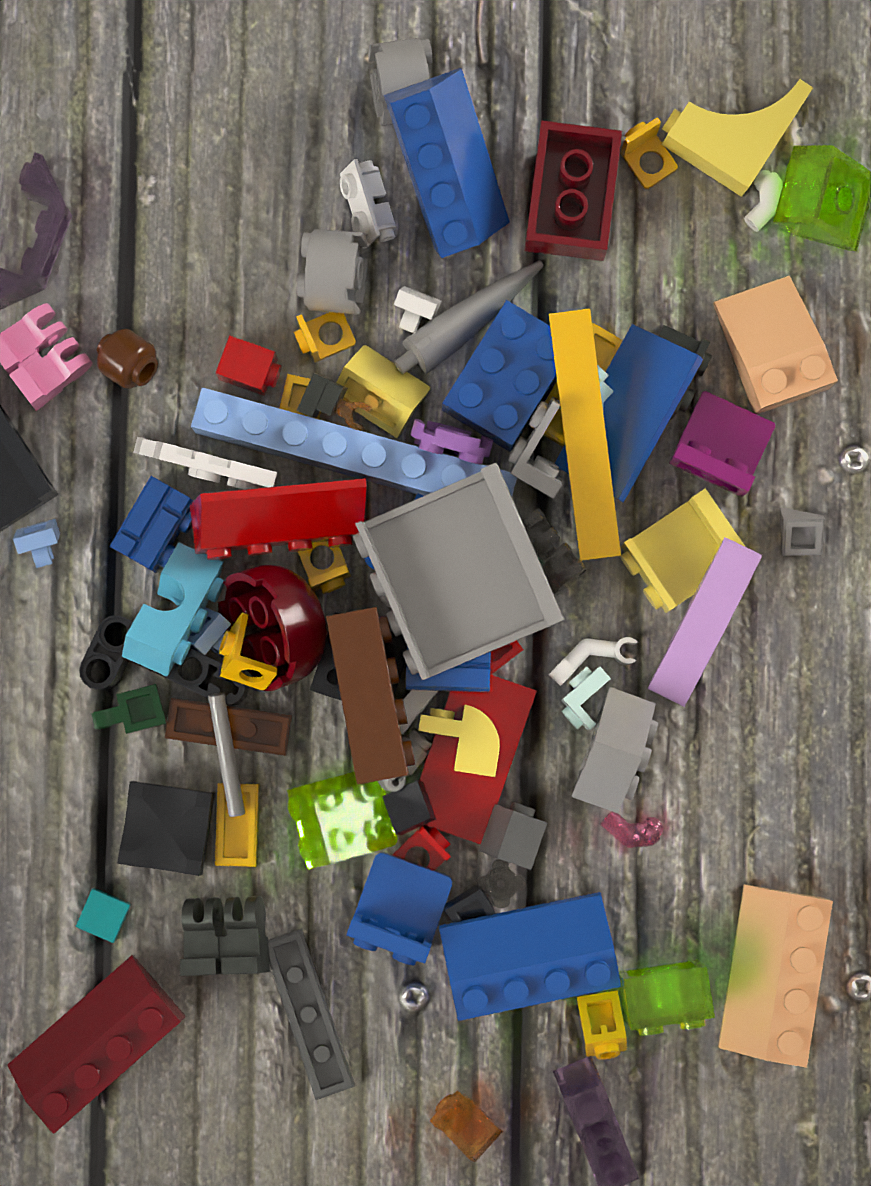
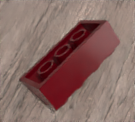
[7,955,186,1134]

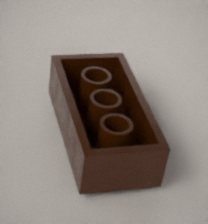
[326,607,415,785]

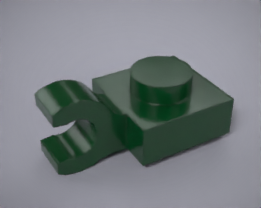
[91,684,167,734]

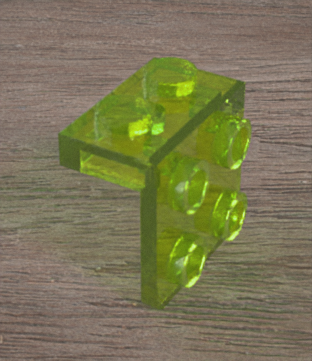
[287,772,398,869]

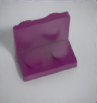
[669,391,775,497]

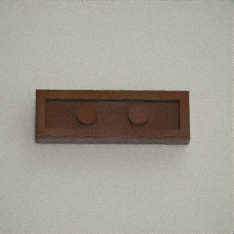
[165,698,293,756]

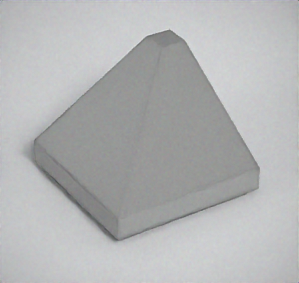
[780,508,825,556]

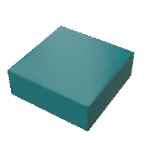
[76,888,131,943]

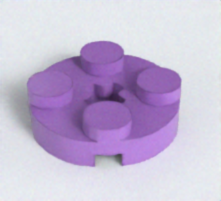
[410,419,494,465]

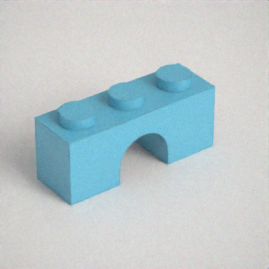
[122,542,225,677]

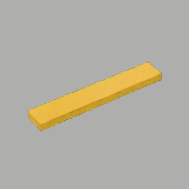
[549,308,621,561]

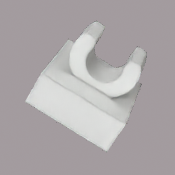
[394,286,441,333]

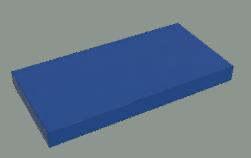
[554,324,703,503]

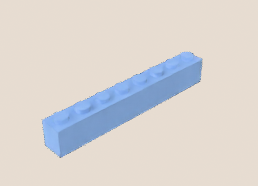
[191,387,517,496]

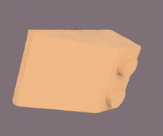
[713,276,838,414]

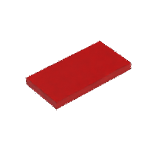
[419,674,537,845]

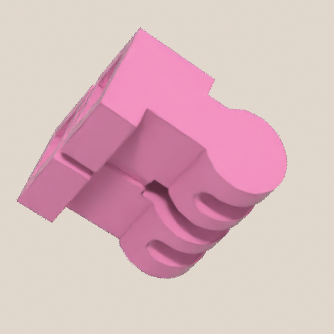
[0,303,93,411]

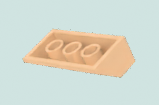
[718,884,833,1068]

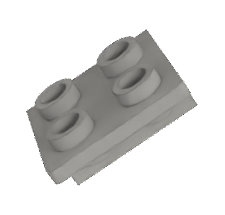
[508,397,562,499]

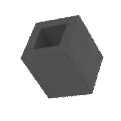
[479,802,547,870]

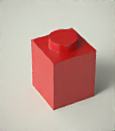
[215,335,282,396]

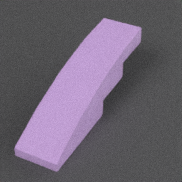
[648,537,762,707]

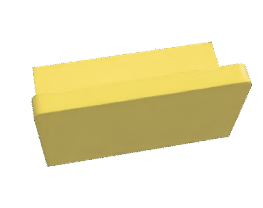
[336,345,430,438]

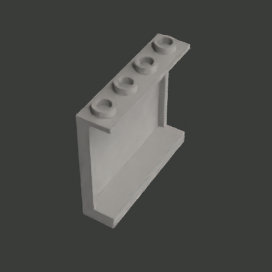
[353,463,564,680]

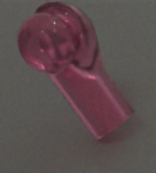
[600,811,664,848]

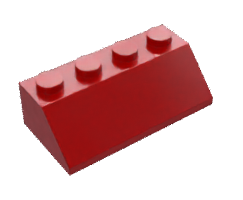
[190,478,367,560]

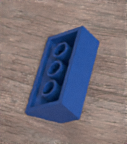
[384,68,510,258]
[439,892,622,1021]

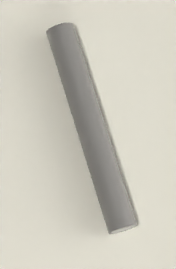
[208,693,245,817]

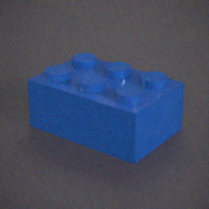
[442,300,557,452]

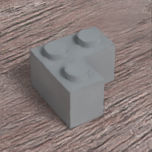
[571,687,658,813]

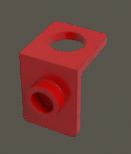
[392,826,451,870]

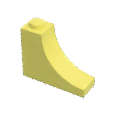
[661,79,813,197]

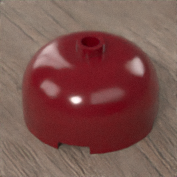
[218,565,327,692]

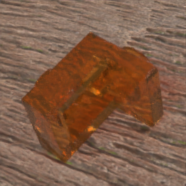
[430,1091,503,1162]

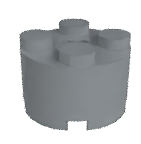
[368,38,432,126]
[297,229,368,314]

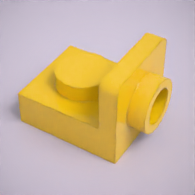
[577,990,627,1060]

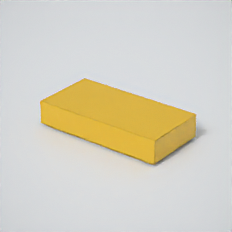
[215,783,260,867]

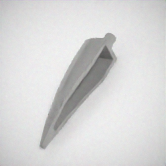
[394,260,543,374]

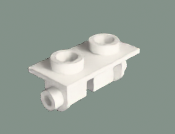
[340,159,397,249]

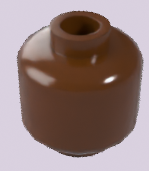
[97,328,158,389]

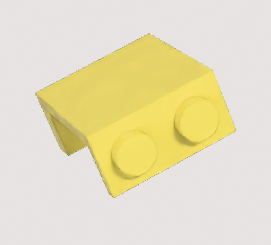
[620,488,745,613]

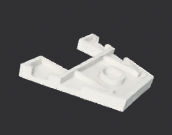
[133,437,277,490]

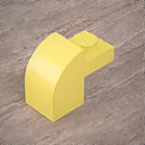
[418,705,500,777]

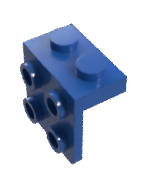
[346,852,452,965]

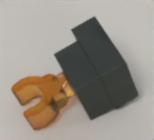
[297,373,372,430]

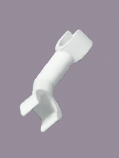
[549,637,638,686]

